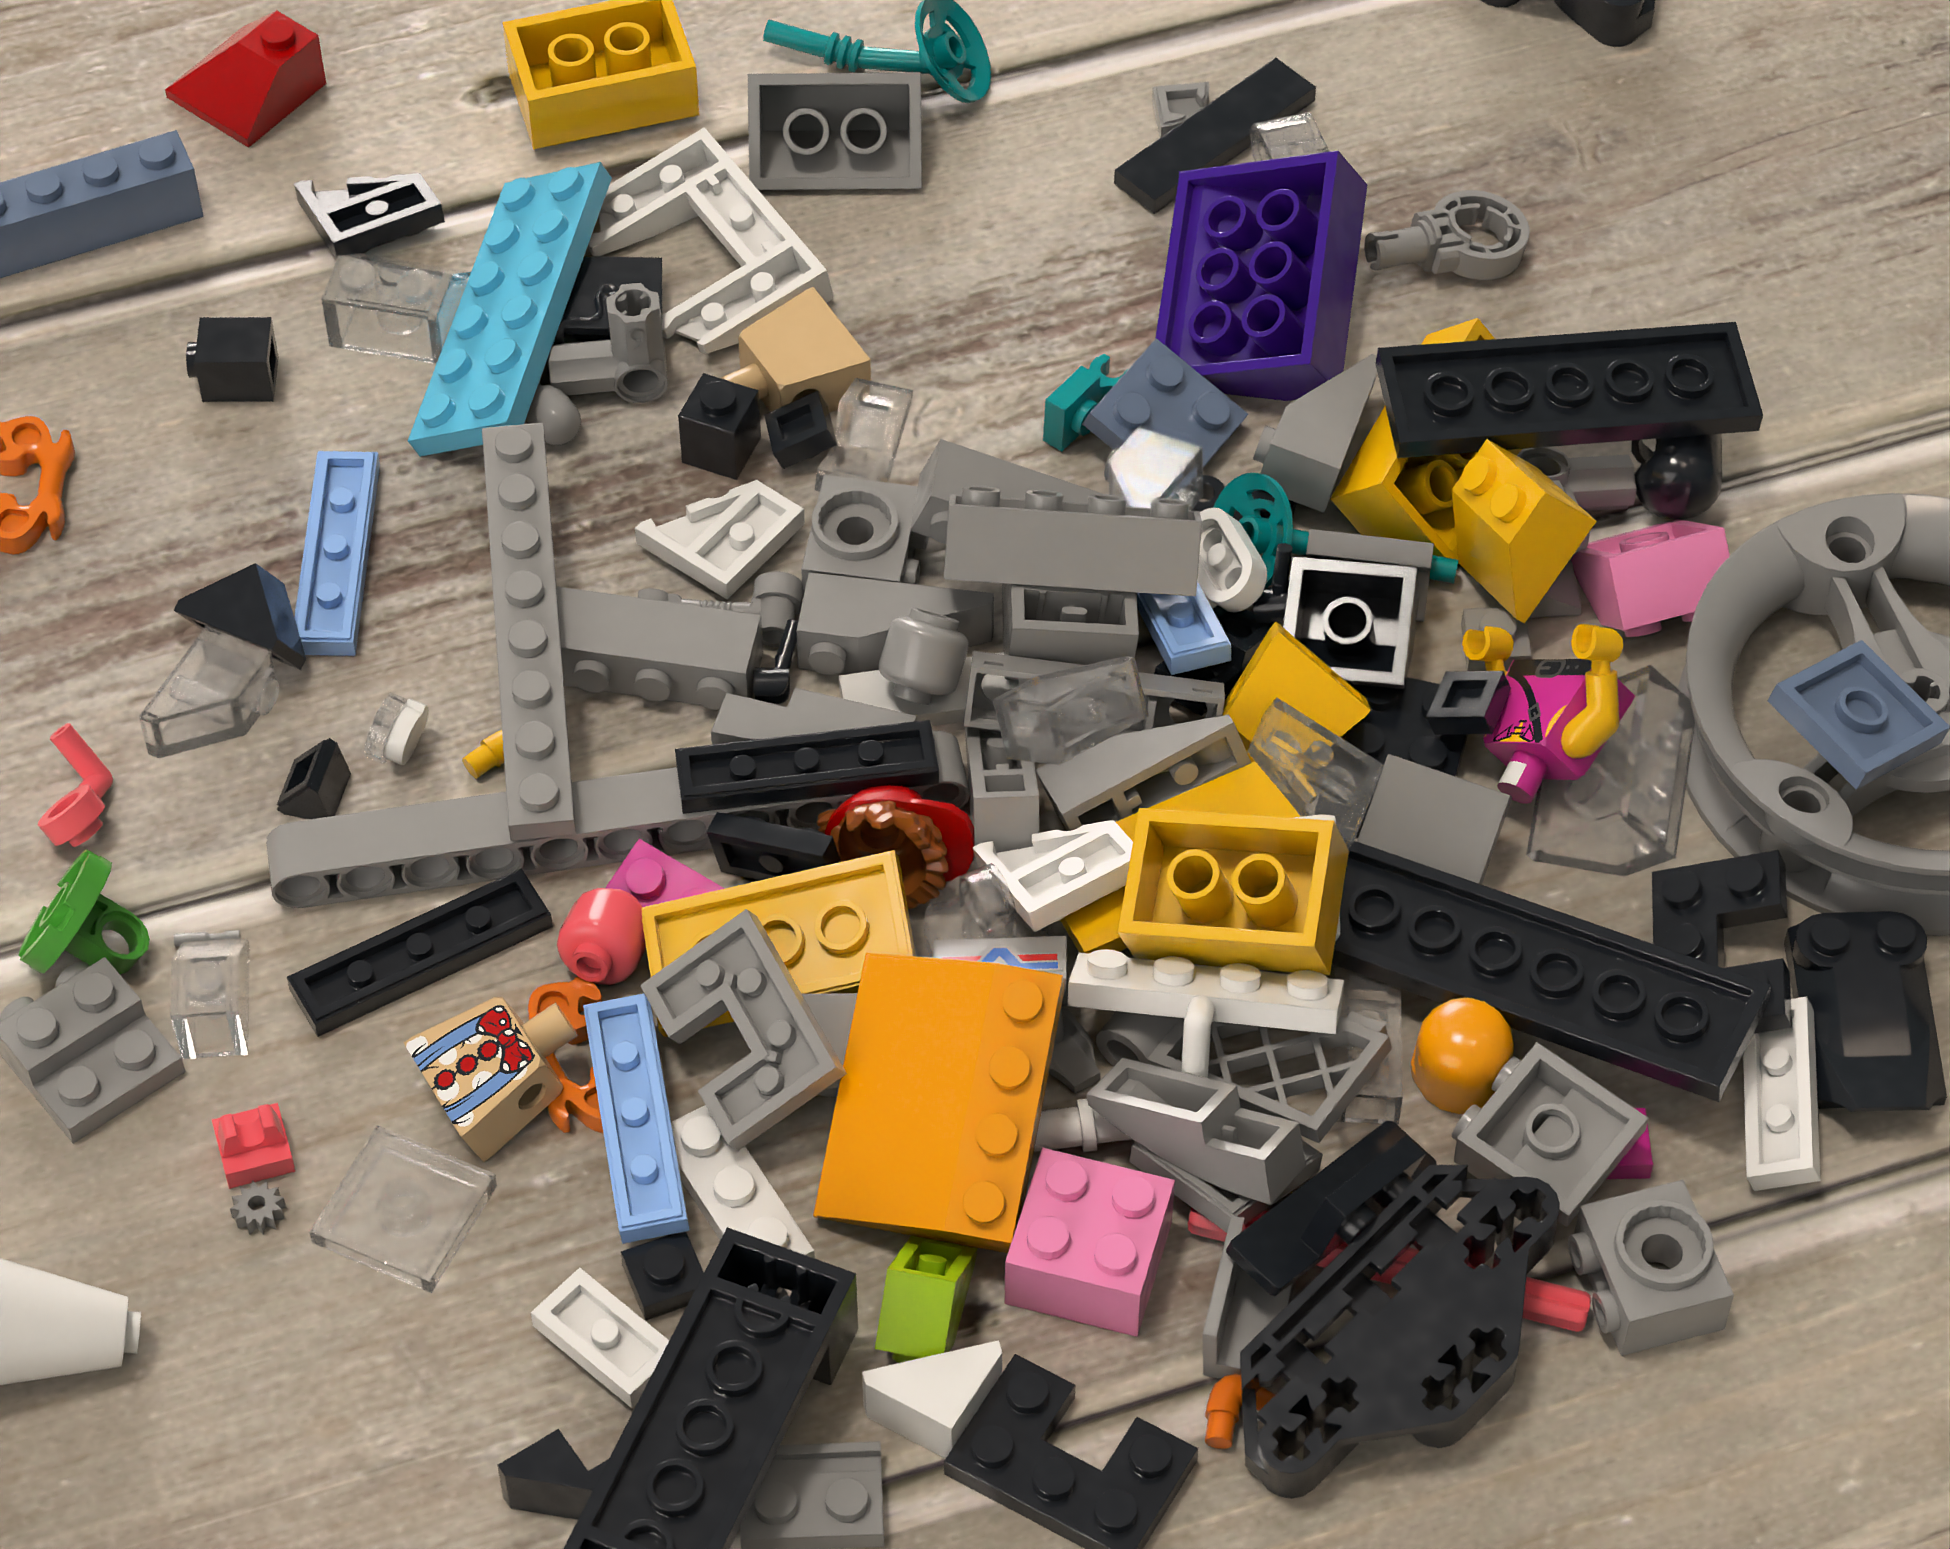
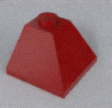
[165,10,326,148]

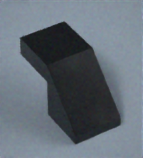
[497,1429,609,1520]

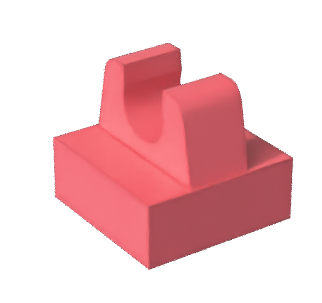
[212,1103,295,1189]

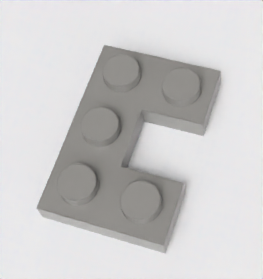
[640,909,847,1151]

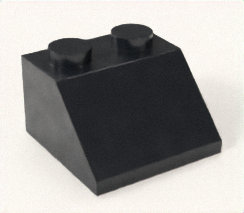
[1283,556,1420,689]

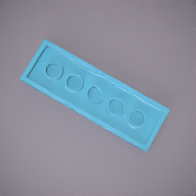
[408,162,612,457]

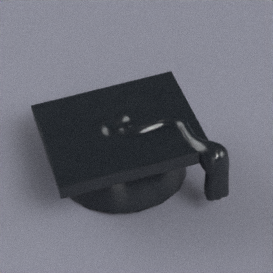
[552,256,662,345]

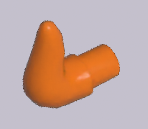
[1205,1373,1276,1449]

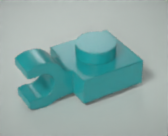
[1043,354,1128,452]

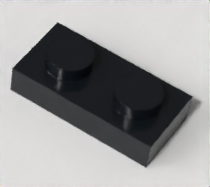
[706,812,841,880]

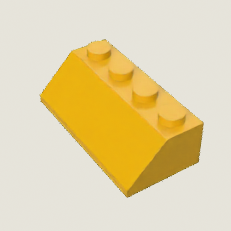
[1330,318,1522,560]

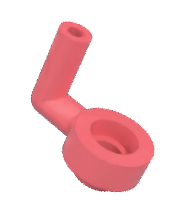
[38,723,113,847]

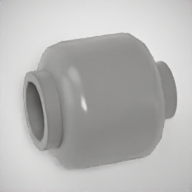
[878,608,969,705]

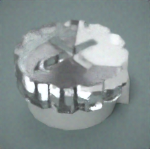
[364,693,429,765]

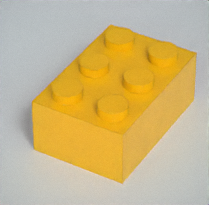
[502,0,699,150]
[1118,808,1349,975]

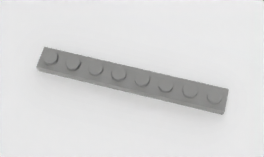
[482,423,576,841]

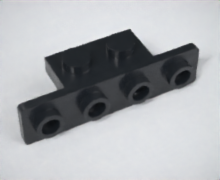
[1226,1120,1437,1296]

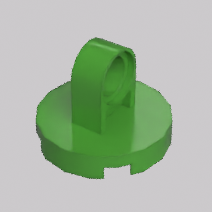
[18,849,150,975]

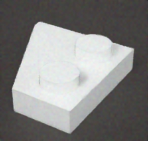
[635,480,805,600]
[972,820,1133,932]

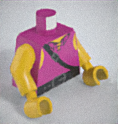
[1462,624,1635,804]

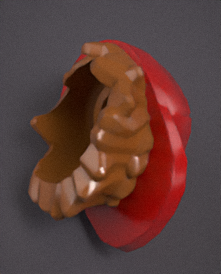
[817,786,975,909]

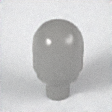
[525,382,581,445]

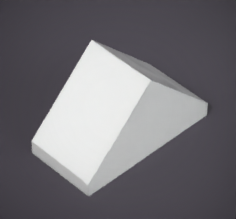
[862,1340,1002,1459]

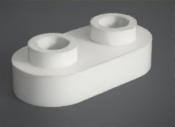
[1197,508,1267,612]

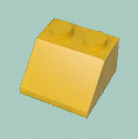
[1451,439,1597,624]

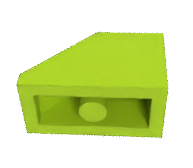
[875,1235,978,1363]

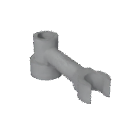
[638,571,803,647]

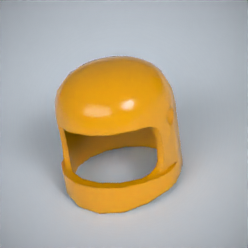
[1410,998,1514,1114]

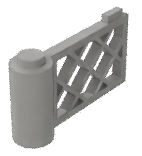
[1096,1011,1392,1143]

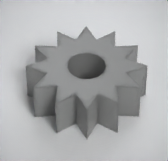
[230,1180,286,1235]

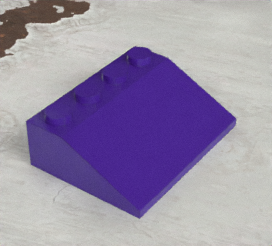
[1155,151,1368,401]

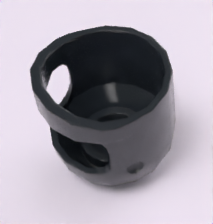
[1631,434,1722,520]

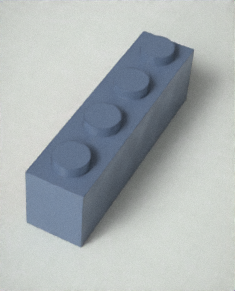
[0,130,204,278]

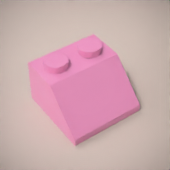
[1570,519,1730,637]

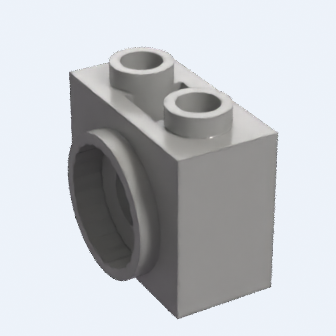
[801,475,929,597]
[1568,1180,1734,1356]

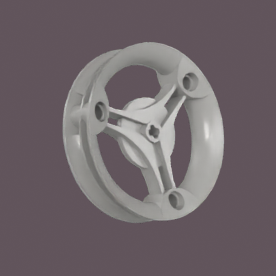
[1673,493,1950,936]

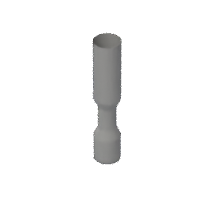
[174,930,241,947]

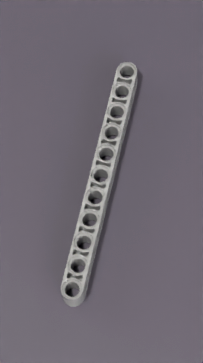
[266,731,970,908]

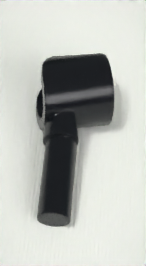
[1253,543,1292,624]
[753,619,798,704]

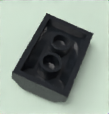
[1784,911,1947,1112]

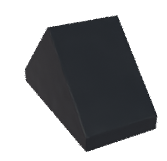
[173,563,306,670]

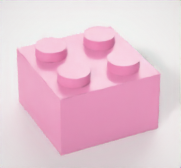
[1005,1147,1175,1337]

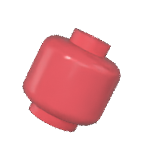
[557,888,646,985]

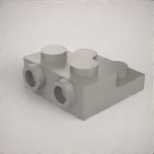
[0,957,186,1143]
[1452,1042,1648,1227]

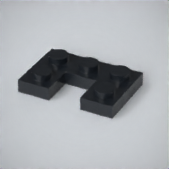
[1652,850,1792,1034]
[944,1354,1198,1549]

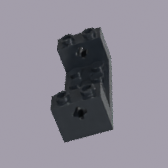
[563,1227,858,1549]

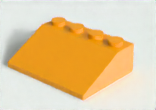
[813,952,1064,1253]

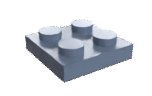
[1083,338,1248,499]
[1767,640,1950,790]

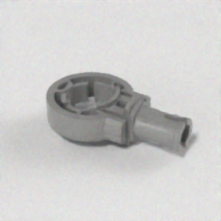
[1364,190,1530,280]

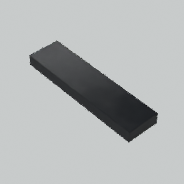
[1114,57,1316,214]
[675,720,939,814]
[287,868,553,1037]

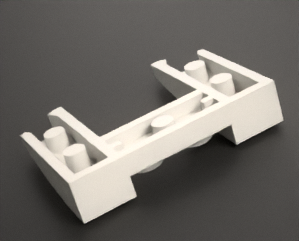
[588,127,834,354]

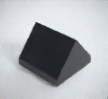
[277,738,351,819]

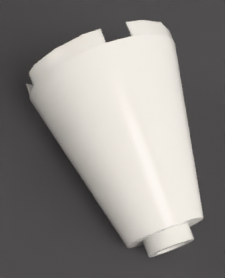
[0,1258,141,1385]

